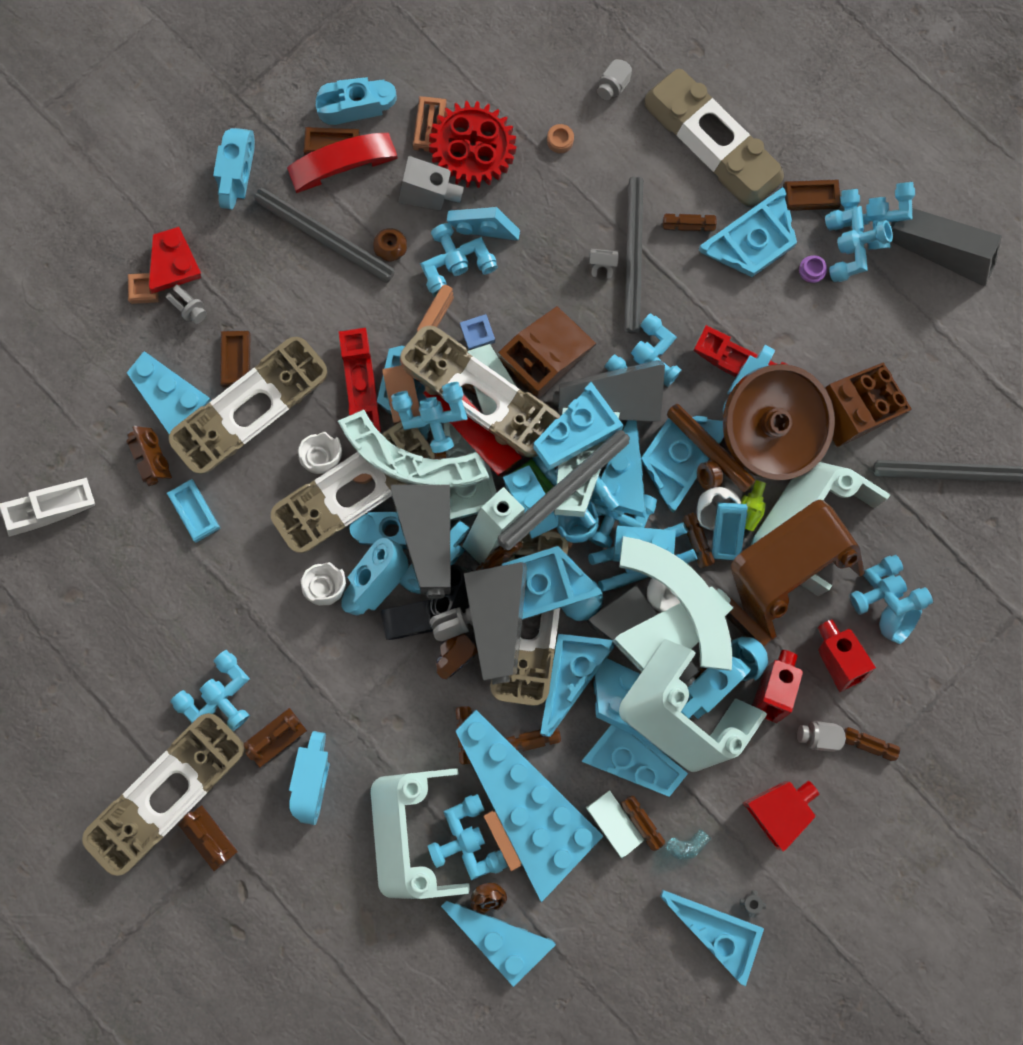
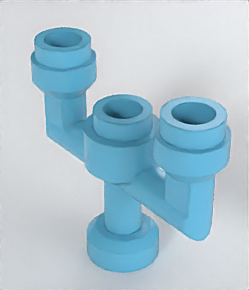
[840,182,915,250]
[825,206,893,282]
[420,223,498,296]
[604,313,682,387]
[391,382,467,453]
[589,476,657,548]
[849,555,933,616]
[170,650,250,731]
[428,794,508,881]

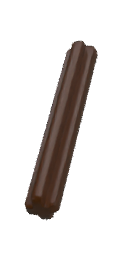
[667,404,755,492]

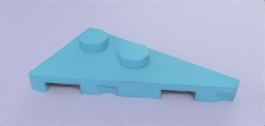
[592,420,646,518]
[540,634,615,737]
[660,889,764,986]
[441,901,556,987]

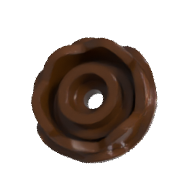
[373,228,407,262]
[470,883,507,914]

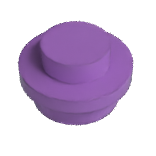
[799,256,827,283]

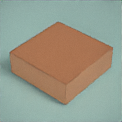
[128,273,158,304]

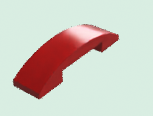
[287,133,398,193]
[693,325,788,377]
[339,328,381,433]

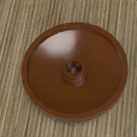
[723,364,835,480]

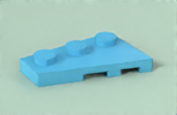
[127,351,212,434]
[533,382,623,470]
[581,725,688,797]

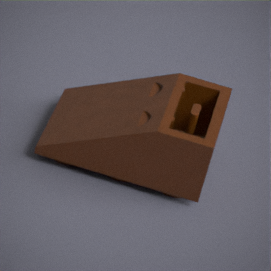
[498,306,596,399]
[825,362,912,448]

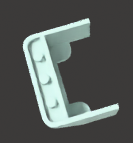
[751,462,890,596]
[619,639,767,772]
[371,768,470,899]

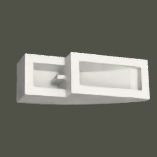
[0,478,95,537]

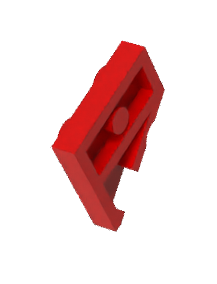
[149,227,201,294]

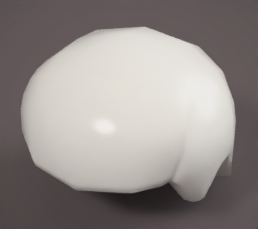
[298,432,342,474]
[697,487,741,530]
[301,562,346,606]
[647,578,681,613]

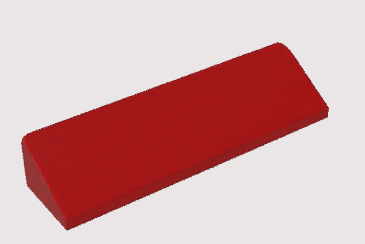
[423,390,522,477]

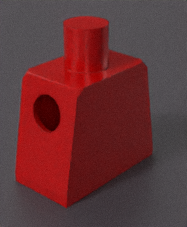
[817,620,876,692]
[752,650,803,724]
[743,780,820,852]

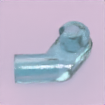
[666,829,711,859]

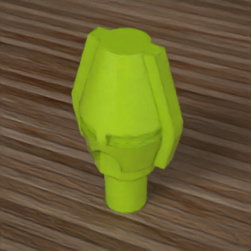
[741,480,766,531]

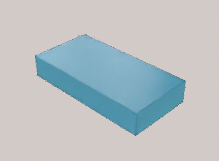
[167,479,221,543]
[711,502,748,560]

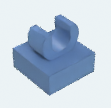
[460,314,495,350]

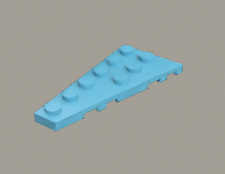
[455,710,603,902]

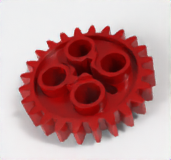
[429,101,517,188]

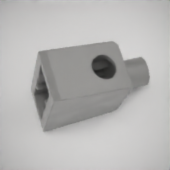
[398,156,464,210]

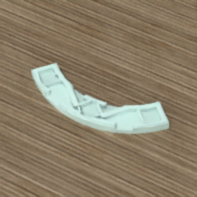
[338,410,490,489]
[619,536,732,671]

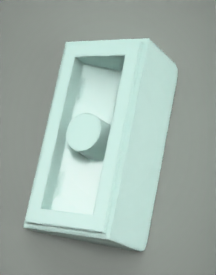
[586,790,644,858]

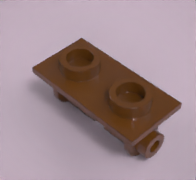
[126,426,172,486]
[243,708,307,768]
[178,805,238,871]

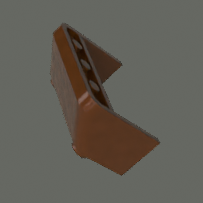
[731,499,865,640]

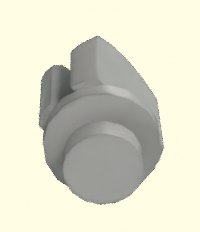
[597,59,632,100]
[166,285,207,324]
[430,607,473,641]
[797,721,846,752]

